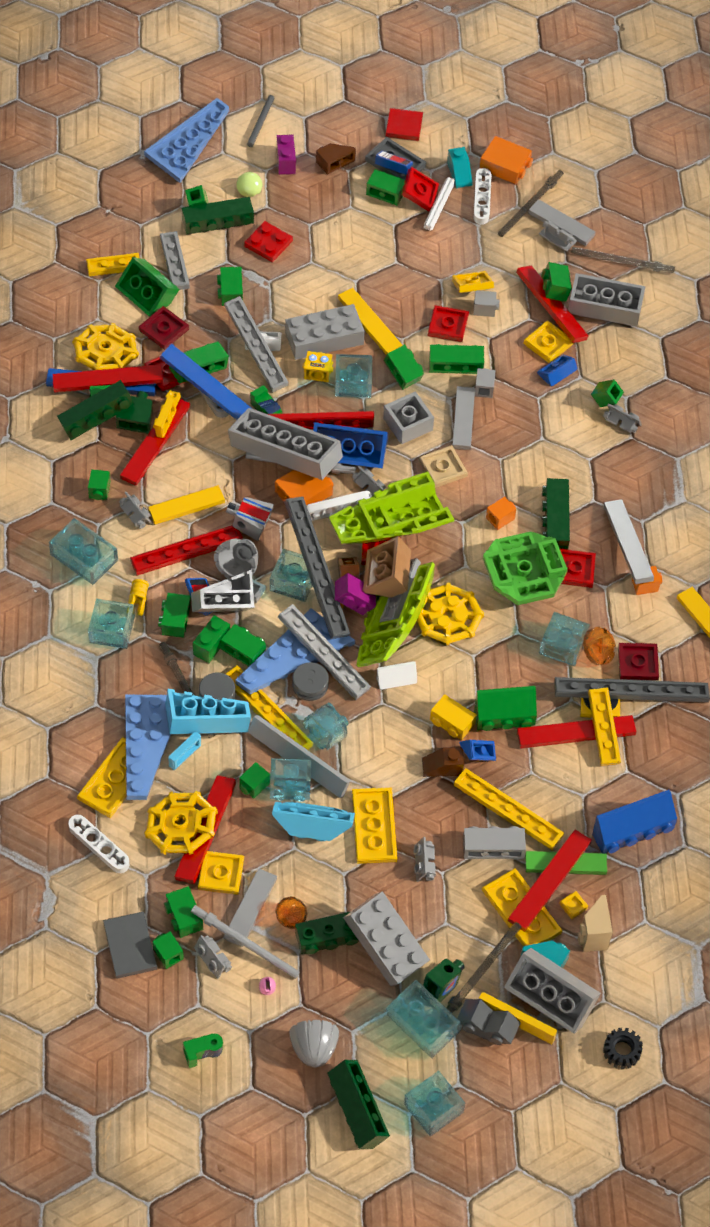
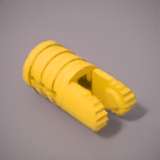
[126,579,149,616]

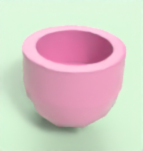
[259,977,276,995]

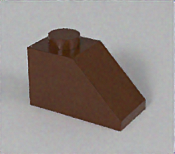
[316,143,356,175]
[338,557,360,579]
[422,747,464,777]

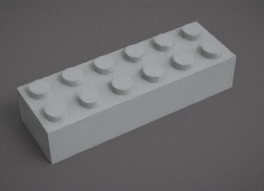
[228,408,343,480]

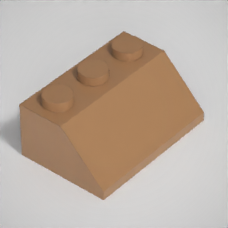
[363,536,411,598]

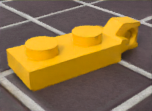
[153,390,181,438]

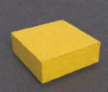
[559,891,588,919]

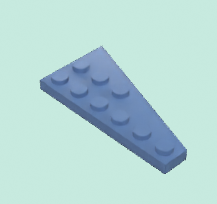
[144,98,229,183]
[235,608,355,695]
[125,694,171,800]

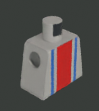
[226,497,274,541]

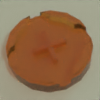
[583,627,616,665]

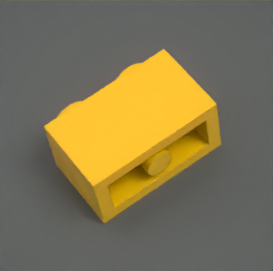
[430,694,477,741]

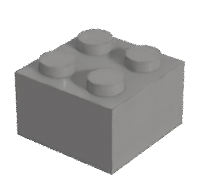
[383,391,434,444]

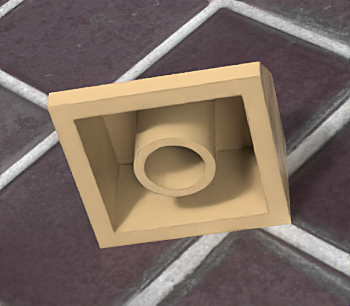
[578,895,612,952]

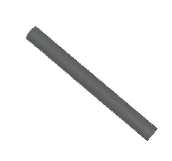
[247,95,275,147]

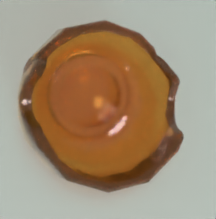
[275,896,308,930]

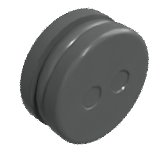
[292,662,329,701]
[199,672,235,700]

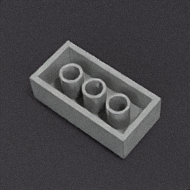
[568,273,646,327]
[285,304,365,360]
[343,891,430,986]
[504,948,601,1033]

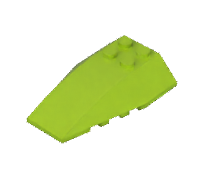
[329,472,454,544]
[356,562,435,667]

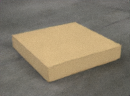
[418,445,468,488]

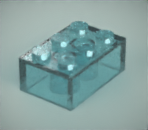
[49,518,118,585]
[386,979,462,1058]

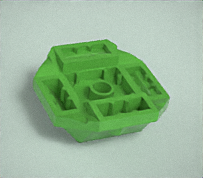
[483,532,567,605]

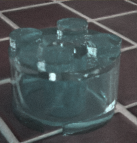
[303,703,349,750]

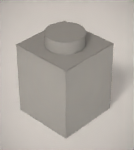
[473,291,500,317]
[475,368,496,398]

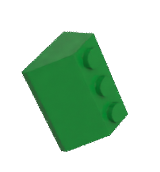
[115,257,180,317]
[474,686,537,731]

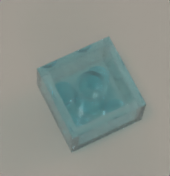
[335,354,372,397]
[270,549,313,602]
[88,599,135,649]
[539,612,590,666]
[270,758,312,802]
[404,1071,465,1137]

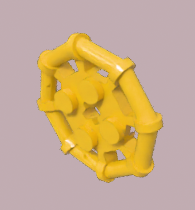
[72,323,139,370]
[417,582,484,645]
[144,791,218,855]

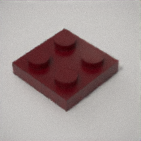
[139,306,189,350]
[618,643,659,681]

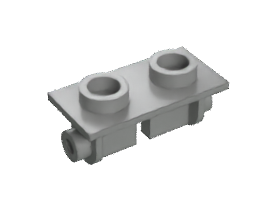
[539,221,577,252]
[603,403,641,433]
[352,466,386,496]
[119,491,153,529]
[413,837,436,882]
[194,935,232,979]

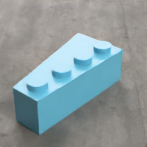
[165,689,251,734]

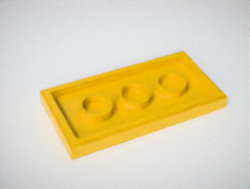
[77,737,126,818]
[352,787,397,864]
[481,868,562,947]

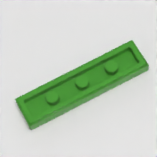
[525,851,607,875]

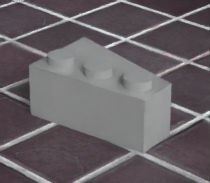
[191,570,255,612]

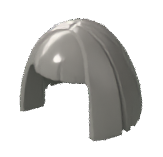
[214,539,258,579]
[289,1020,339,1068]

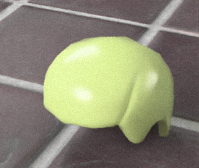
[237,172,263,197]

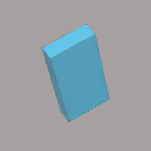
[168,731,201,770]

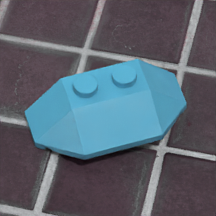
[272,802,355,841]

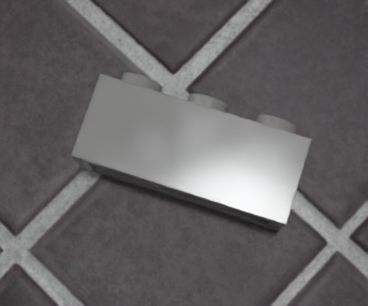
[463,826,526,859]

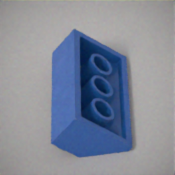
[313,422,388,469]
[592,790,677,854]

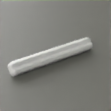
[424,177,455,231]

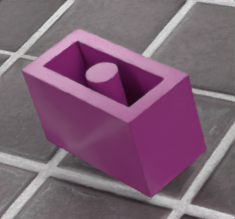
[276,134,296,175]
[335,573,376,615]

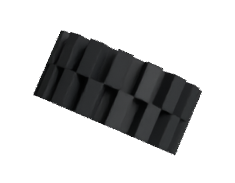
[603,1027,643,1069]

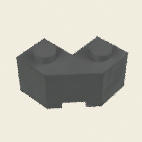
[456,999,521,1045]

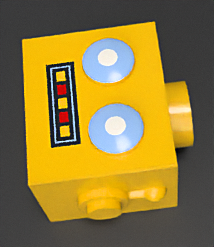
[302,351,334,382]

